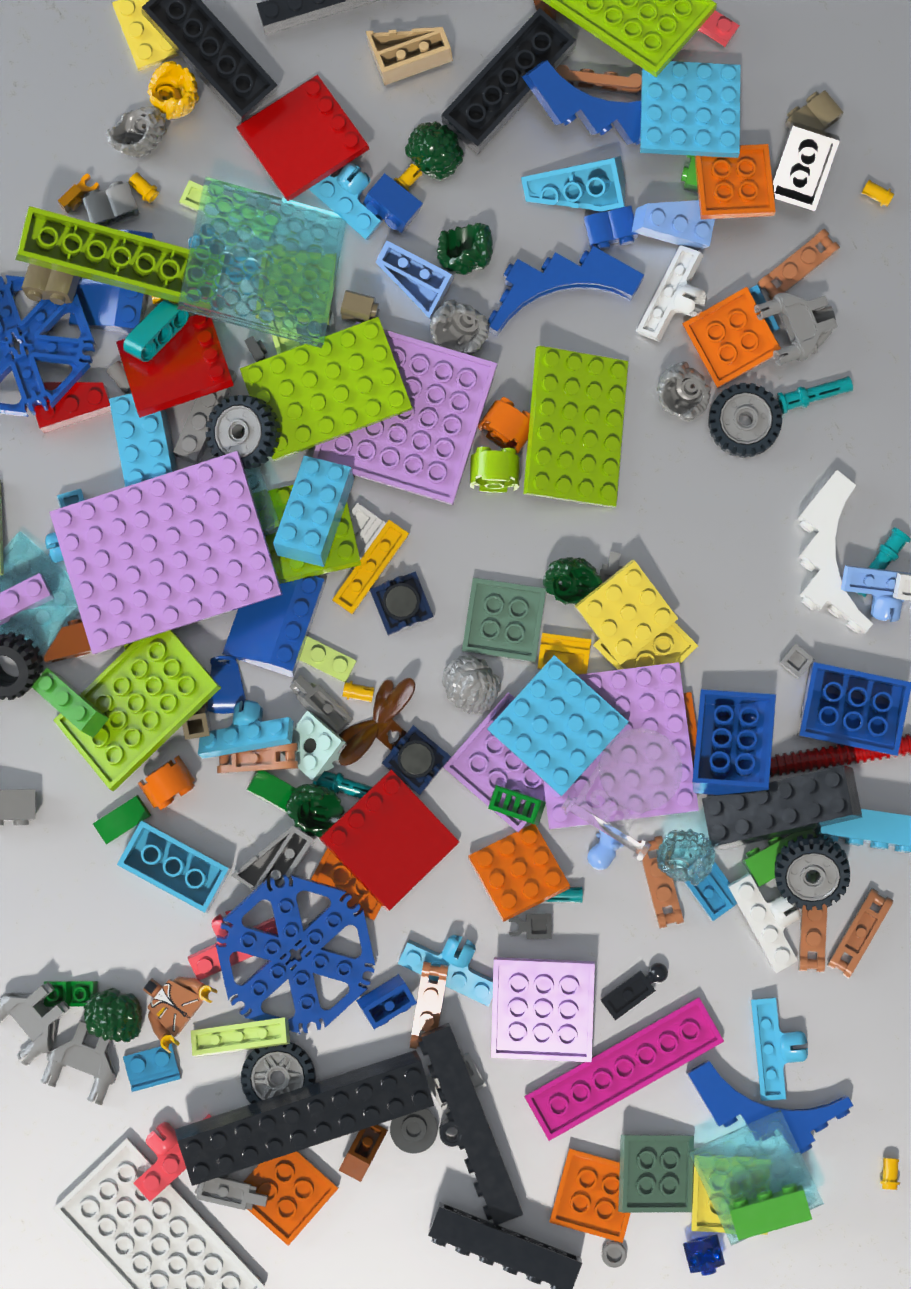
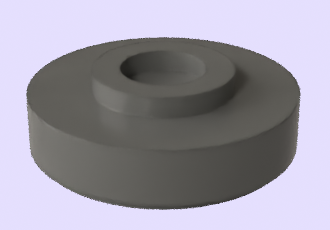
[390,1108,438,1154]

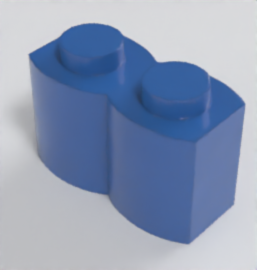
[584,206,638,251]

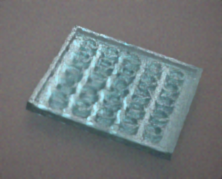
[177,177,346,348]

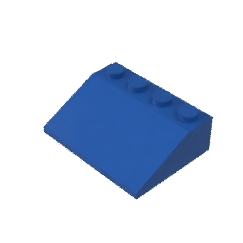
[69,230,156,333]
[222,576,325,677]
[799,662,911,756]
[692,689,776,795]

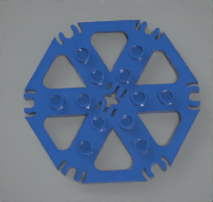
[0,275,96,417]
[215,874,375,1034]

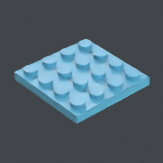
[640,61,741,158]
[487,655,629,797]

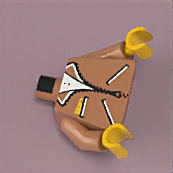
[143,977,218,1053]

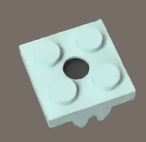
[281,711,346,781]

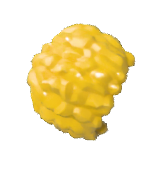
[147,61,199,120]

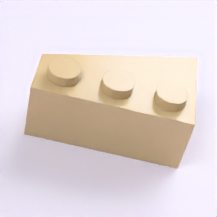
[366,27,453,86]

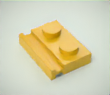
[537,633,591,675]

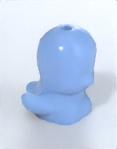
[587,828,626,870]

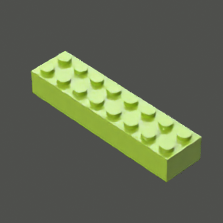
[15,206,224,311]

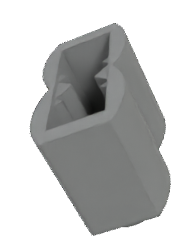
[82,181,140,227]

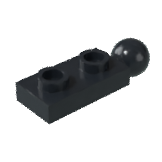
[600,963,668,1020]

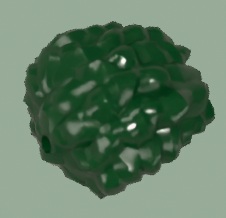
[405,121,464,180]
[437,223,493,275]
[543,557,602,605]
[286,784,345,838]
[84,988,143,1042]

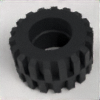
[0,632,44,700]

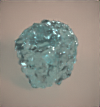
[657,829,715,886]

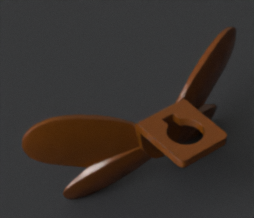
[339,678,415,766]

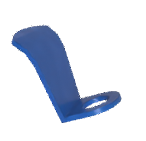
[208,656,246,714]

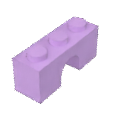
[0,573,55,626]

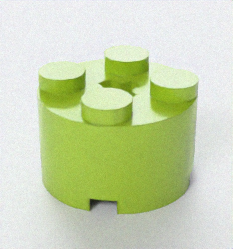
[470,447,520,493]

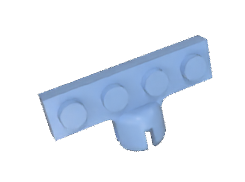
[841,565,911,622]

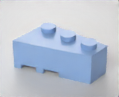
[632,200,715,251]
[376,241,455,320]

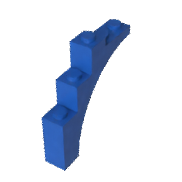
[522,60,641,145]
[488,246,644,336]
[686,1060,853,1154]

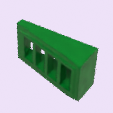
[488,785,546,826]

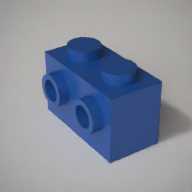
[363,173,423,233]
[356,974,417,1029]

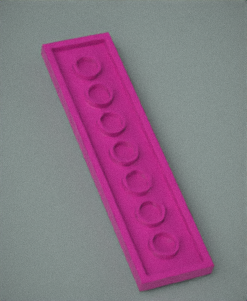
[524,997,724,1141]

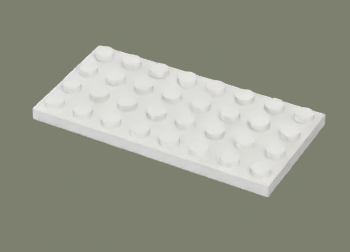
[53,1138,266,1289]

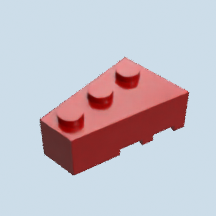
[35,382,111,433]

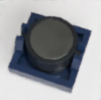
[370,571,434,636]
[382,725,451,795]

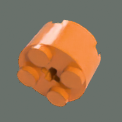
[478,397,530,454]
[137,755,195,810]

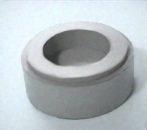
[601,1241,627,1268]

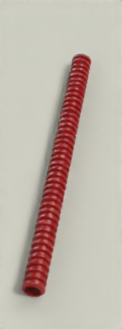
[693,733,911,777]

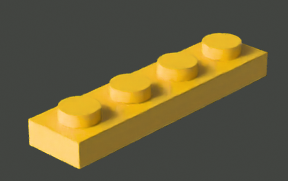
[332,520,409,615]

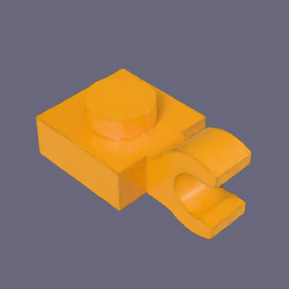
[58,173,100,213]

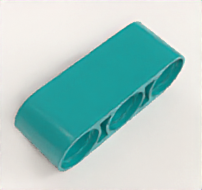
[123,299,189,362]

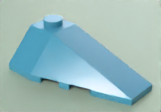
[521,156,626,212]

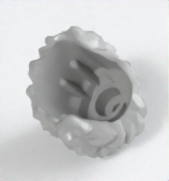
[106,107,165,158]
[430,299,489,355]
[657,362,711,421]
[442,654,501,714]

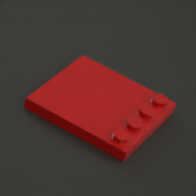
[236,75,370,202]
[116,311,234,418]
[319,769,459,912]

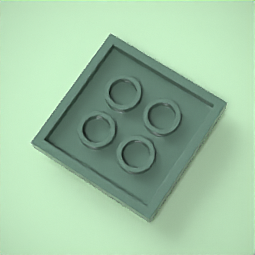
[462,578,546,662]
[618,1134,694,1213]

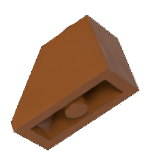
[44,619,92,664]
[339,1125,388,1182]

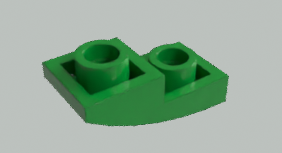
[246,771,296,814]
[93,795,151,844]
[44,981,98,1007]

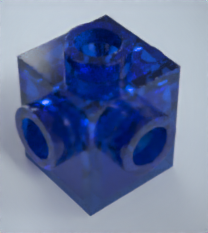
[683,1234,725,1276]

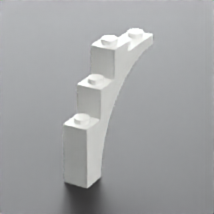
[798,470,873,634]

